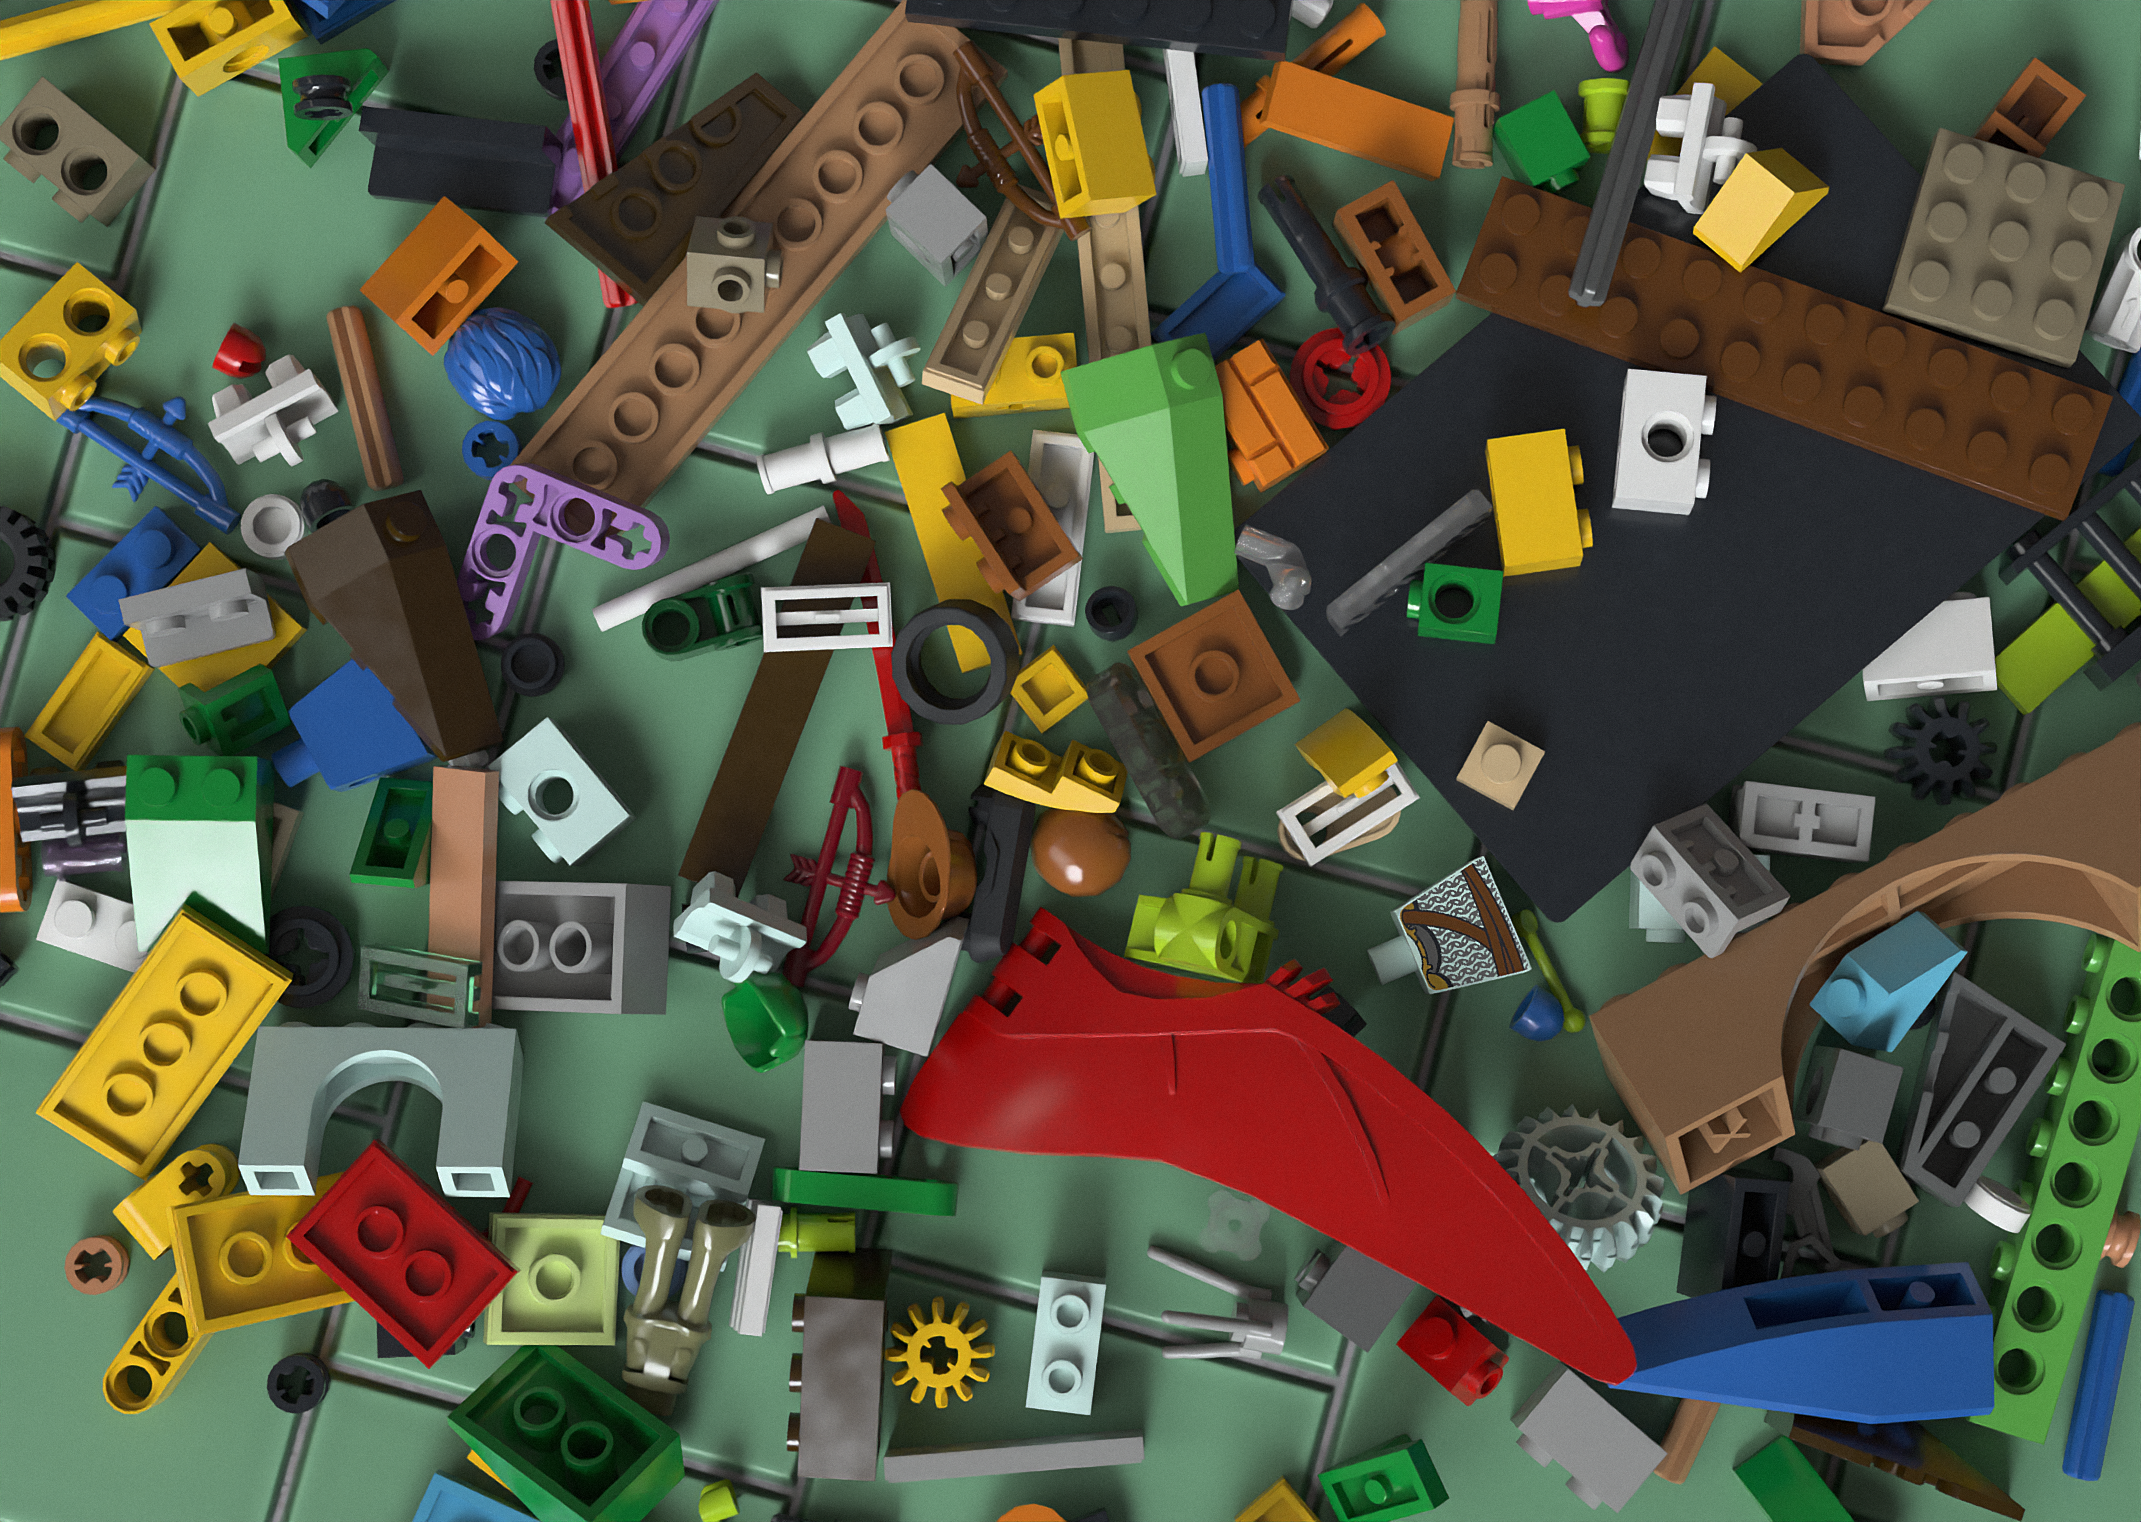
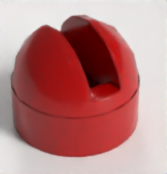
[212,323,266,379]

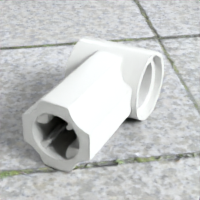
[2084,227,2141,353]

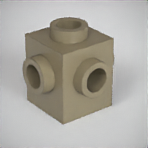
[687,216,784,313]

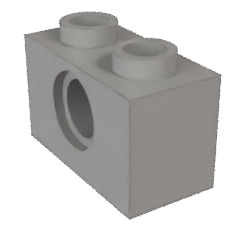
[885,164,988,287]

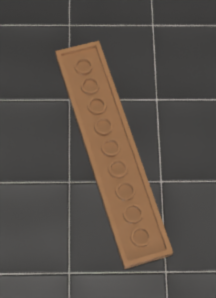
[510,0,1008,544]

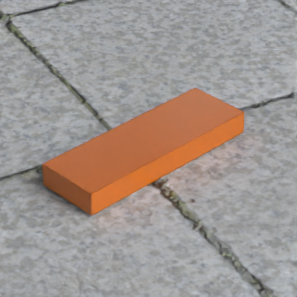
[1259,61,1454,181]

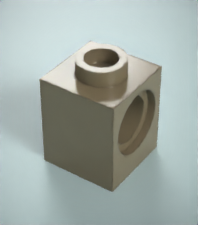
[1813,1139,1919,1238]

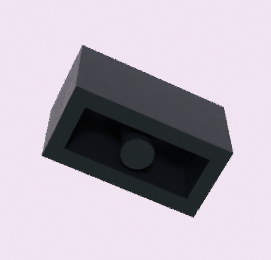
[1676,1168,1790,1298]

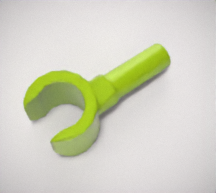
[698,1479,740,1522]

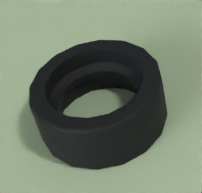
[891,599,1019,725]

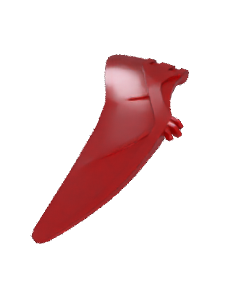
[899,907,1638,1386]

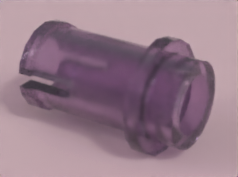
[41,832,127,882]

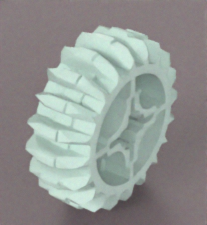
[1493,1104,1664,1273]

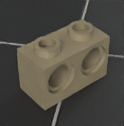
[0,76,155,227]

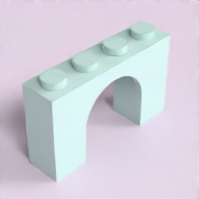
[238,1022,524,1197]

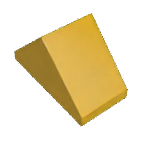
[1693,148,1829,273]

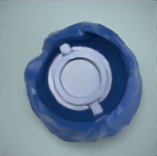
[444,307,561,421]

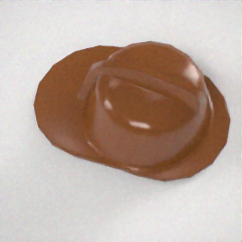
[886,789,977,940]

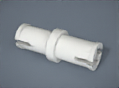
[756,423,890,495]

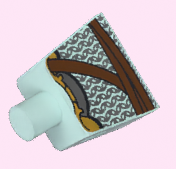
[1367,856,1532,994]

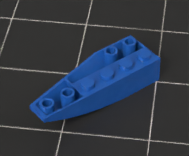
[1607,1262,1994,1424]

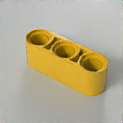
[102,1271,215,1414]

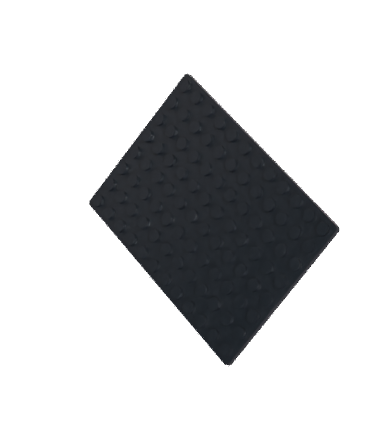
[1234,54,2141,923]

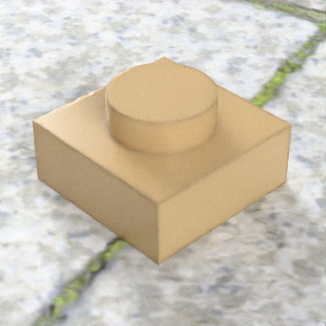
[1457,721,1545,811]

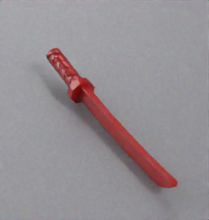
[832,490,923,801]

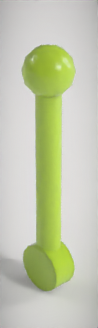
[1511,909,1586,1033]

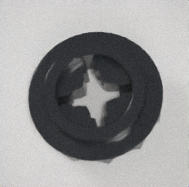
[264,906,356,1008]

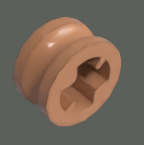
[2100,1208,2141,1268]
[64,1235,130,1295]

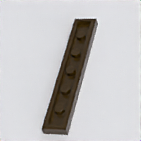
[678,518,876,898]

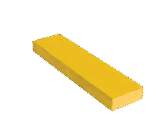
[885,413,1023,674]

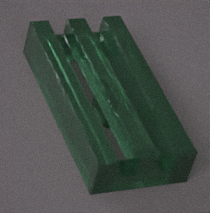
[357,943,483,1029]

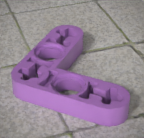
[457,462,670,641]

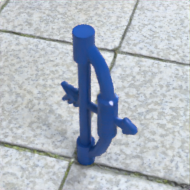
[43,396,241,535]

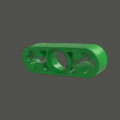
[771,1166,959,1216]

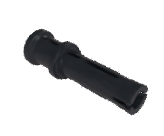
[1257,174,1396,356]

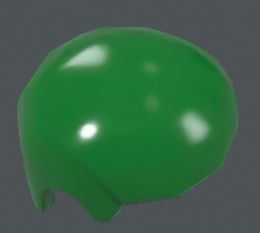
[721,971,809,1073]

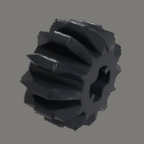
[1884,696,1998,806]

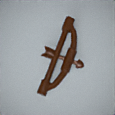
[953,40,1092,241]

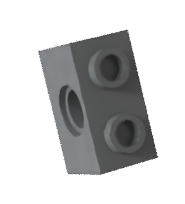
[1794,1046,1904,1151]

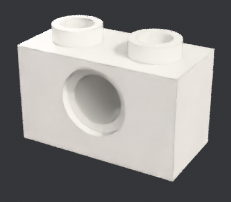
[1612,369,1716,515]

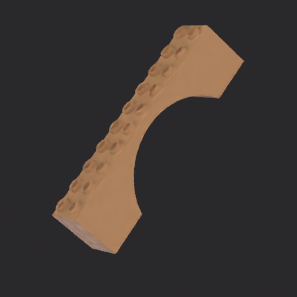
[1589,722,2141,1195]

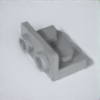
[118,568,276,668]
[1630,803,1791,958]

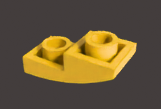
[1294,708,1398,798]
[984,730,1129,813]

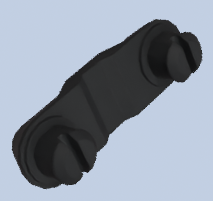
[950,784,1036,963]

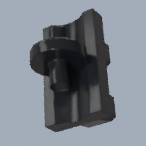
[11,760,127,847]

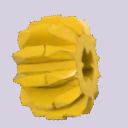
[885,1296,995,1408]

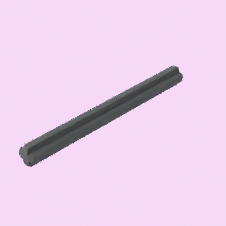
[1568,0,1694,308]

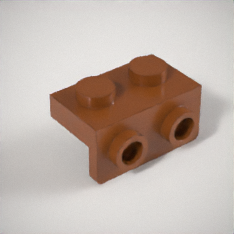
[941,450,1083,601]

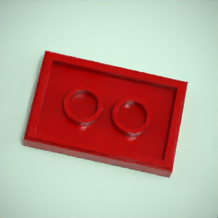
[286,1139,521,1369]

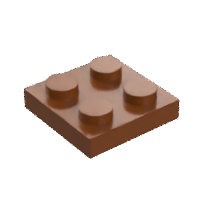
[1127,589,1301,764]

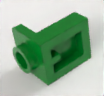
[178,663,291,756]

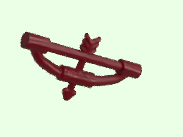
[782,766,896,987]

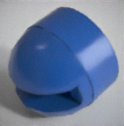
[1509,985,1564,1041]

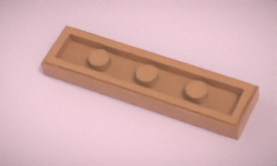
[426,765,499,1028]

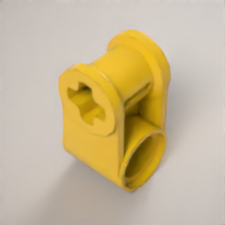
[112,1143,241,1261]

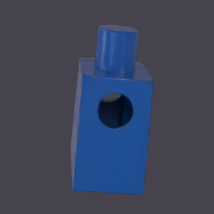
[271,659,438,792]

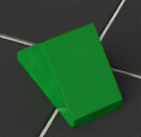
[278,48,389,168]

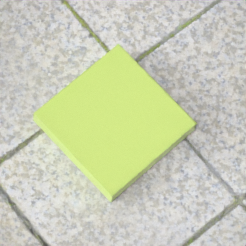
[483,1212,620,1345]

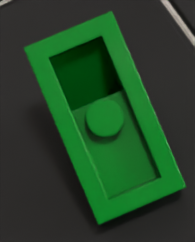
[349,777,433,888]
[1317,1434,1450,1522]

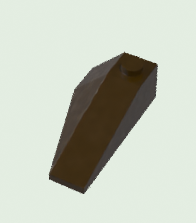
[284,490,503,762]
[1764,1410,2025,1521]

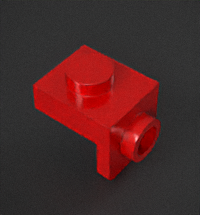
[1396,1296,1509,1406]

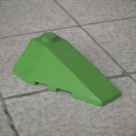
[1060,332,1239,606]

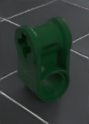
[642,573,763,662]

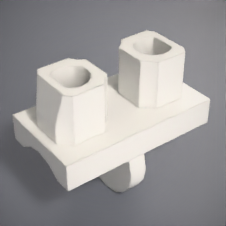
[1644,82,1757,214]
[208,354,339,467]

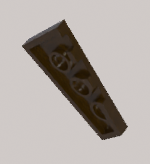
[544,72,805,307]

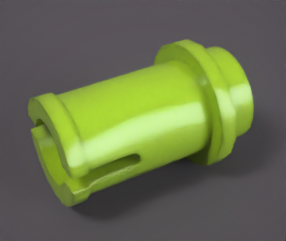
[778,1207,855,1258]

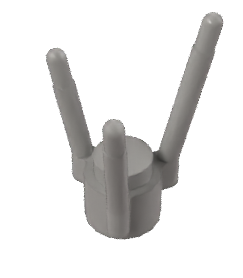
[1147,1246,1289,1360]

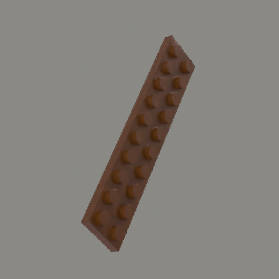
[1456,176,2113,521]

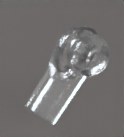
[1234,524,1312,610]

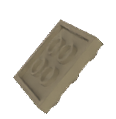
[1882,128,2125,369]

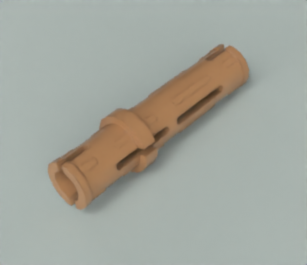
[1449,0,1501,169]

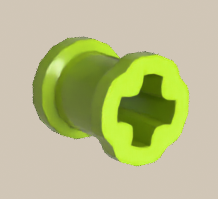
[1578,78,1630,154]

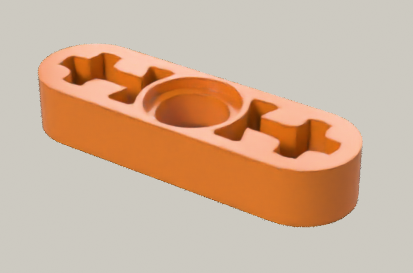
[0,727,33,913]

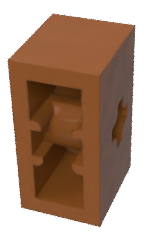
[1332,180,1456,335]

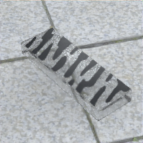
[1326,489,1492,637]

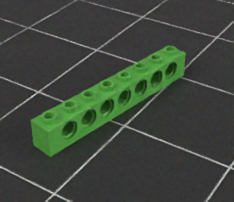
[1962,933,2141,1445]

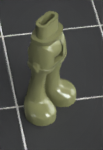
[621,1185,756,1416]

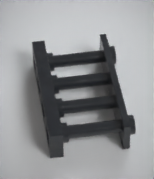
[1998,457,2141,691]

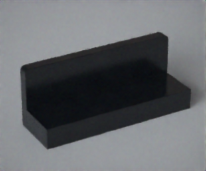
[359,106,563,217]

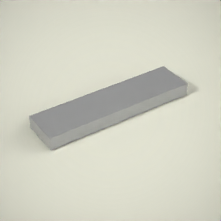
[883,1428,1145,1483]

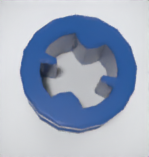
[462,421,523,481]

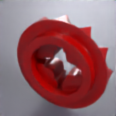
[1289,327,1391,430]

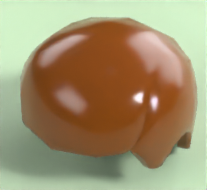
[1030,807,1131,897]

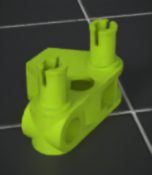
[1124,832,1284,984]

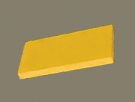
[35,903,293,1181]

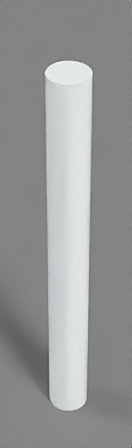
[592,505,832,632]

